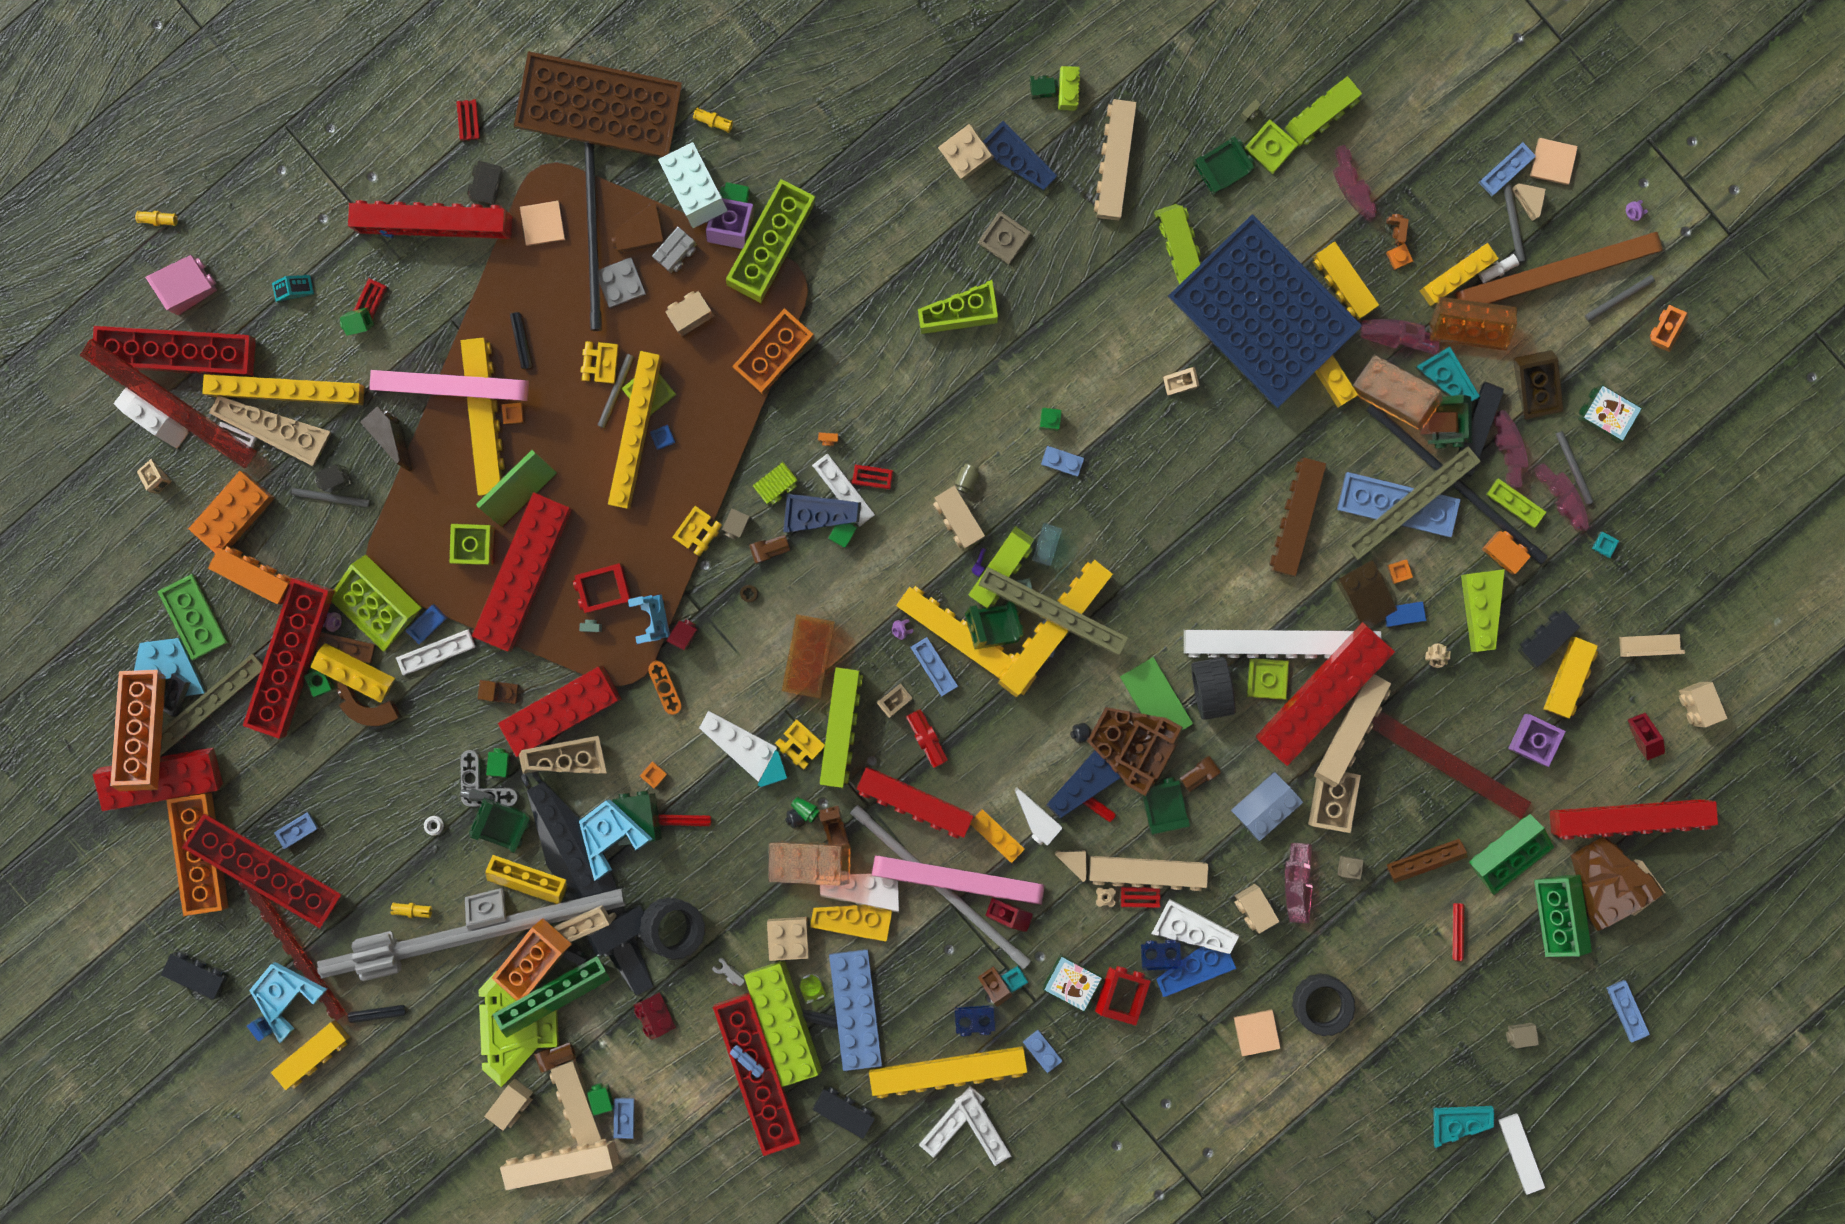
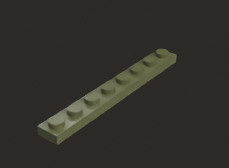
[1345,446,1480,560]
[978,567,1128,656]
[160,653,263,757]

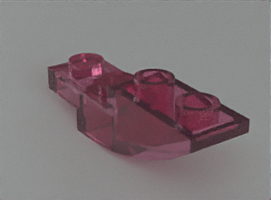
[1333,145,1376,221]
[1361,319,1439,355]
[1494,410,1528,489]
[1533,463,1589,531]
[1285,843,1312,923]

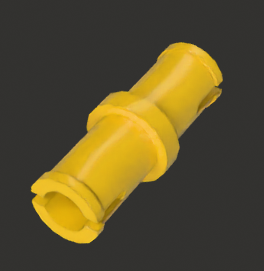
[693,107,733,133]
[135,211,178,226]
[391,902,432,919]

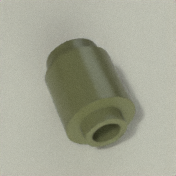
[954,464,979,494]

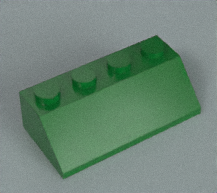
[1469,814,1554,896]
[1534,875,1592,957]

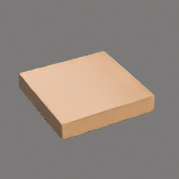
[1530,138,1578,185]
[520,201,565,246]
[1234,1009,1280,1056]

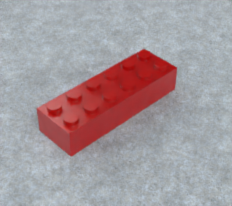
[498,665,622,757]
[92,747,223,811]
[857,766,974,839]

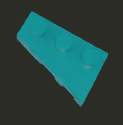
[1415,347,1480,401]
[1434,1106,1494,1148]

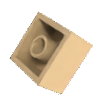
[938,124,995,181]
[666,291,714,337]
[1679,682,1727,727]
[1234,884,1279,933]
[767,917,809,961]
[484,1078,533,1131]

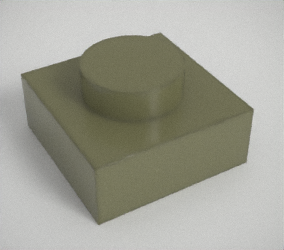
[1240,99,1261,122]

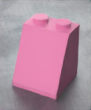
[145,255,217,315]

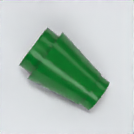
[791,797,820,823]

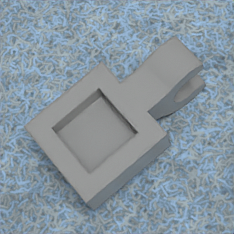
[712,958,745,986]

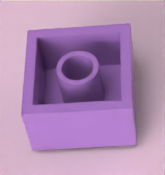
[706,198,754,249]
[1508,714,1566,767]

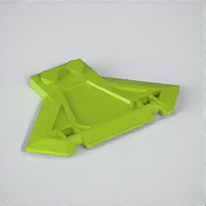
[479,971,559,1087]

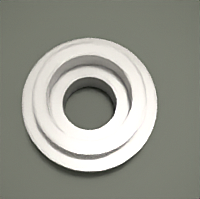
[424,816,444,835]

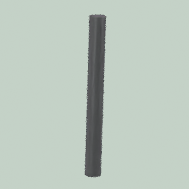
[1503,185,1525,262]
[1584,275,1655,322]
[598,354,634,428]
[1556,431,1594,505]
[292,488,370,508]

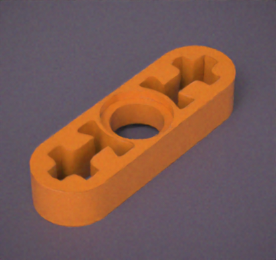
[648,661,681,715]

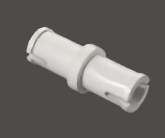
[1478,254,1519,284]

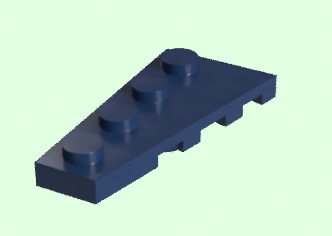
[983,121,1058,190]
[783,494,861,533]
[1046,750,1121,818]

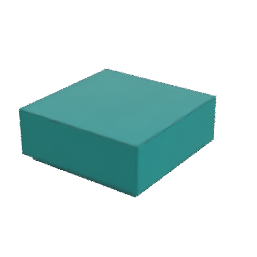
[1592,532,1619,558]
[1001,965,1028,993]

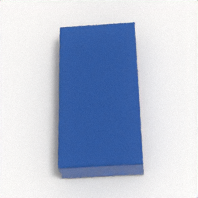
[1385,601,1426,627]
[406,604,447,644]
[247,1016,273,1042]

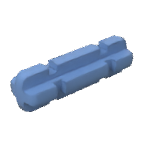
[730,1045,765,1077]

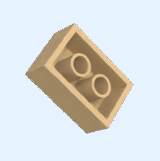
[933,486,985,550]
[1308,772,1361,833]

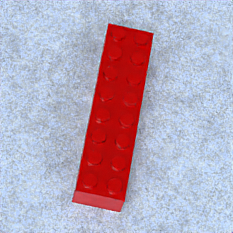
[348,200,512,239]
[91,326,256,377]
[472,492,572,652]
[243,578,335,739]
[1256,622,1395,766]
[1549,799,1718,840]
[182,813,341,928]
[713,992,801,1156]

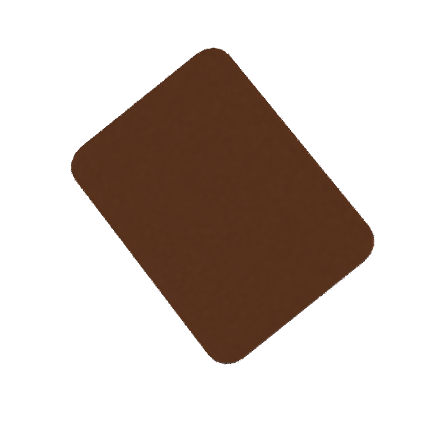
[366,162,808,686]

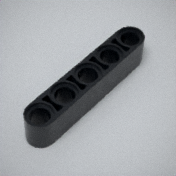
[1457,381,1504,477]

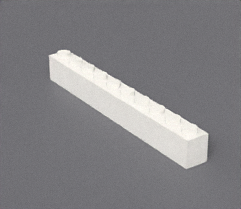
[1184,630,1381,658]

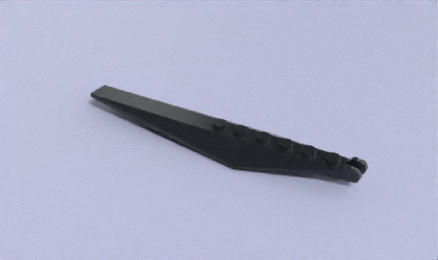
[521,771,653,996]

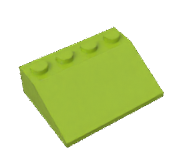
[331,554,421,652]

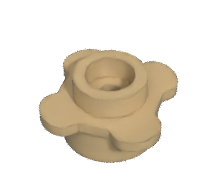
[1096,887,1115,907]

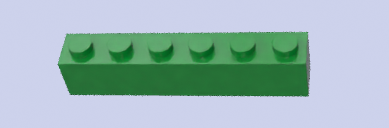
[492,956,610,1038]

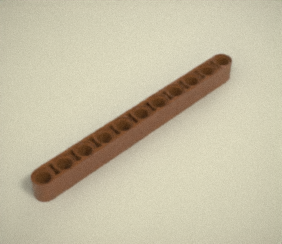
[1456,232,1663,312]

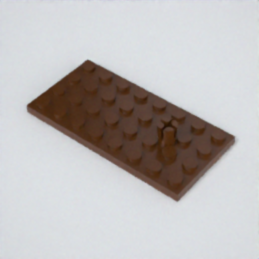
[514,51,682,158]

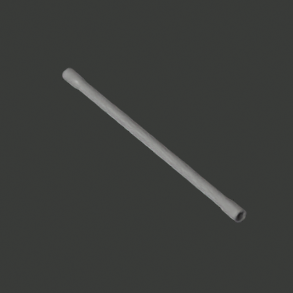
[850,805,1031,969]

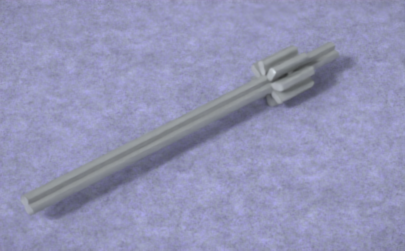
[317,889,626,981]

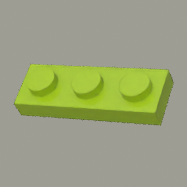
[1486,478,1546,528]

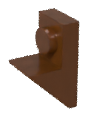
[1420,412,1458,435]
[477,680,519,704]
[978,966,1012,1007]

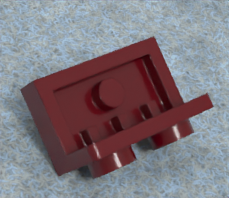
[634,993,676,1040]

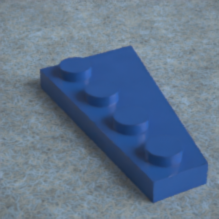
[1156,946,1236,997]

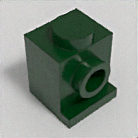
[1029,75,1059,100]

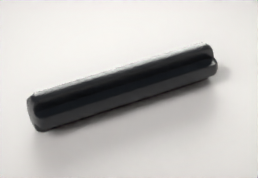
[510,312,532,369]
[348,1005,406,1023]
[801,1008,837,1027]

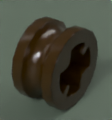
[740,585,758,602]

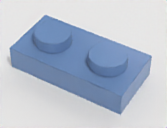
[1041,446,1084,477]
[274,812,319,849]
[1023,1030,1062,1073]
[614,1098,635,1139]

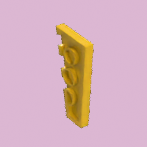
[810,905,892,942]

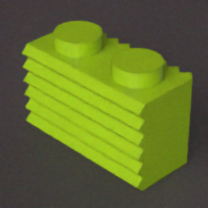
[1058,66,1080,111]
[753,462,798,505]

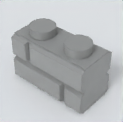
[652,227,697,273]

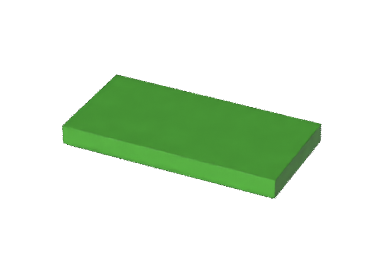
[476,450,557,527]
[157,574,229,661]
[1120,657,1193,730]

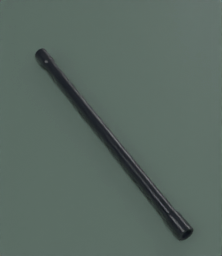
[584,142,602,331]
[1366,402,1548,565]

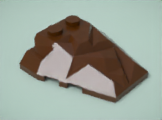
[1087,707,1183,796]
[1570,837,1664,931]

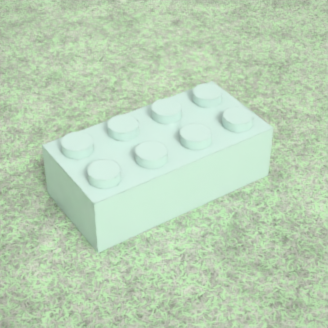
[658,142,727,228]

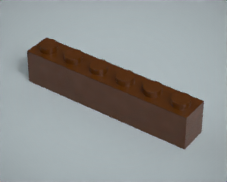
[1269,457,1326,577]

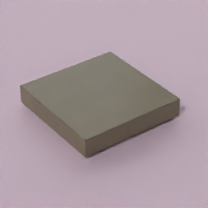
[977,211,1031,265]

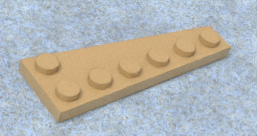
[209,396,332,466]

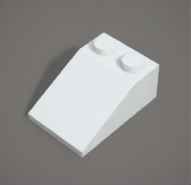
[1015,787,1062,845]

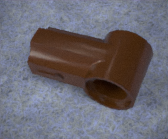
[749,535,791,564]
[1180,756,1221,792]
[534,1042,576,1073]

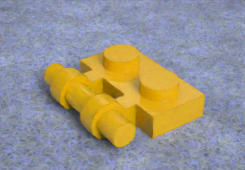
[581,342,619,384]
[673,506,722,557]
[775,719,825,770]

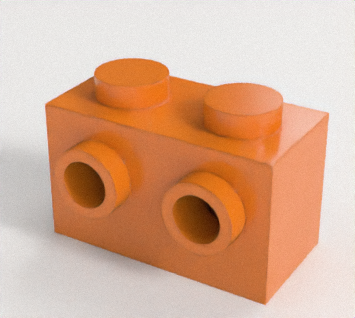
[1650,305,1688,352]
[1482,531,1531,575]

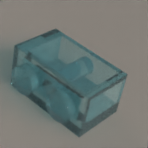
[1031,523,1062,567]

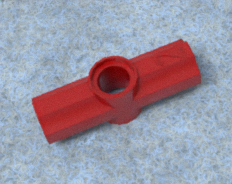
[906,709,948,768]

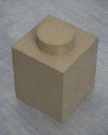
[722,509,751,540]
[1337,855,1363,880]
[1506,1023,1539,1048]

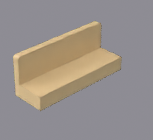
[1619,634,1685,657]
[553,905,616,942]

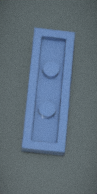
[1478,142,1536,197]
[911,637,958,697]
[1606,980,1650,1042]

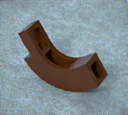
[337,682,402,726]
[819,806,853,862]

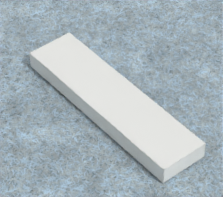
[812,453,875,527]
[396,629,476,676]
[919,1085,985,1158]
[955,1090,1011,1166]
[1498,1113,1545,1194]

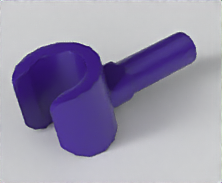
[972,548,986,577]

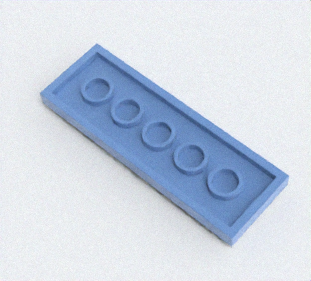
[1337,472,1460,537]
[829,949,882,1071]

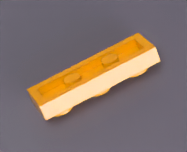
[970,809,1025,863]

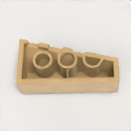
[519,736,607,774]

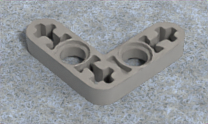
[461,750,519,806]

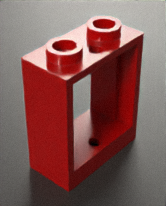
[573,563,631,613]
[1095,966,1151,1026]

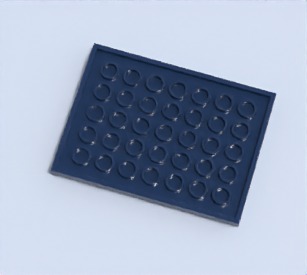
[1168,214,1362,408]

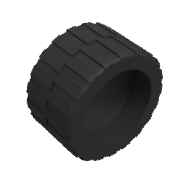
[1191,657,1236,720]
[640,897,705,960]
[1292,973,1355,1036]

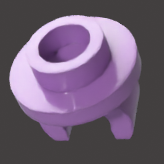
[1626,200,1648,221]
[323,612,341,632]
[892,619,913,640]

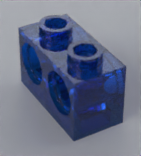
[1141,940,1182,971]
[954,1005,995,1036]

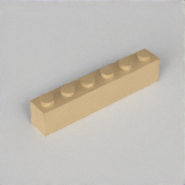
[1094,99,1136,221]
[1314,674,1391,787]
[1089,856,1208,891]
[550,1059,615,1180]
[500,1139,619,1190]

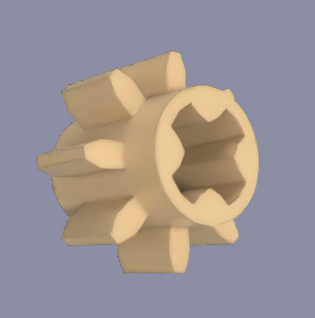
[1425,644,1450,668]

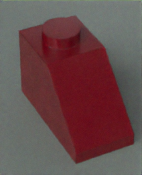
[667,619,698,650]
[1627,713,1665,761]
[985,898,1033,932]

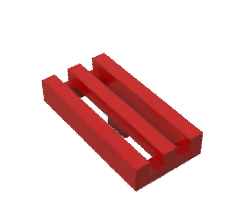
[456,99,480,141]
[353,278,388,319]
[852,464,893,490]
[1121,887,1160,908]

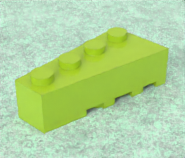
[1285,76,1362,147]
[1154,204,1201,285]
[918,280,998,334]
[968,526,1034,608]
[1461,569,1505,652]

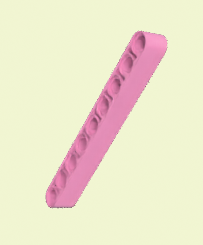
[369,370,529,401]
[872,856,1045,905]

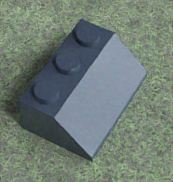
[1231,772,1303,841]

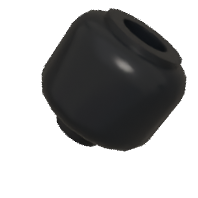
[1070,723,1091,743]
[785,809,806,829]

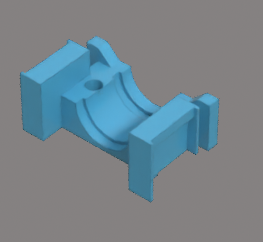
[628,594,670,644]

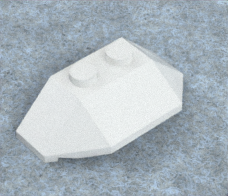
[114,383,189,449]

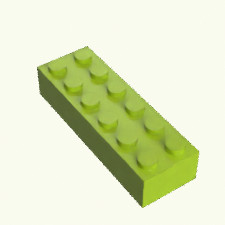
[726,179,815,303]
[820,667,863,788]
[744,960,822,1087]

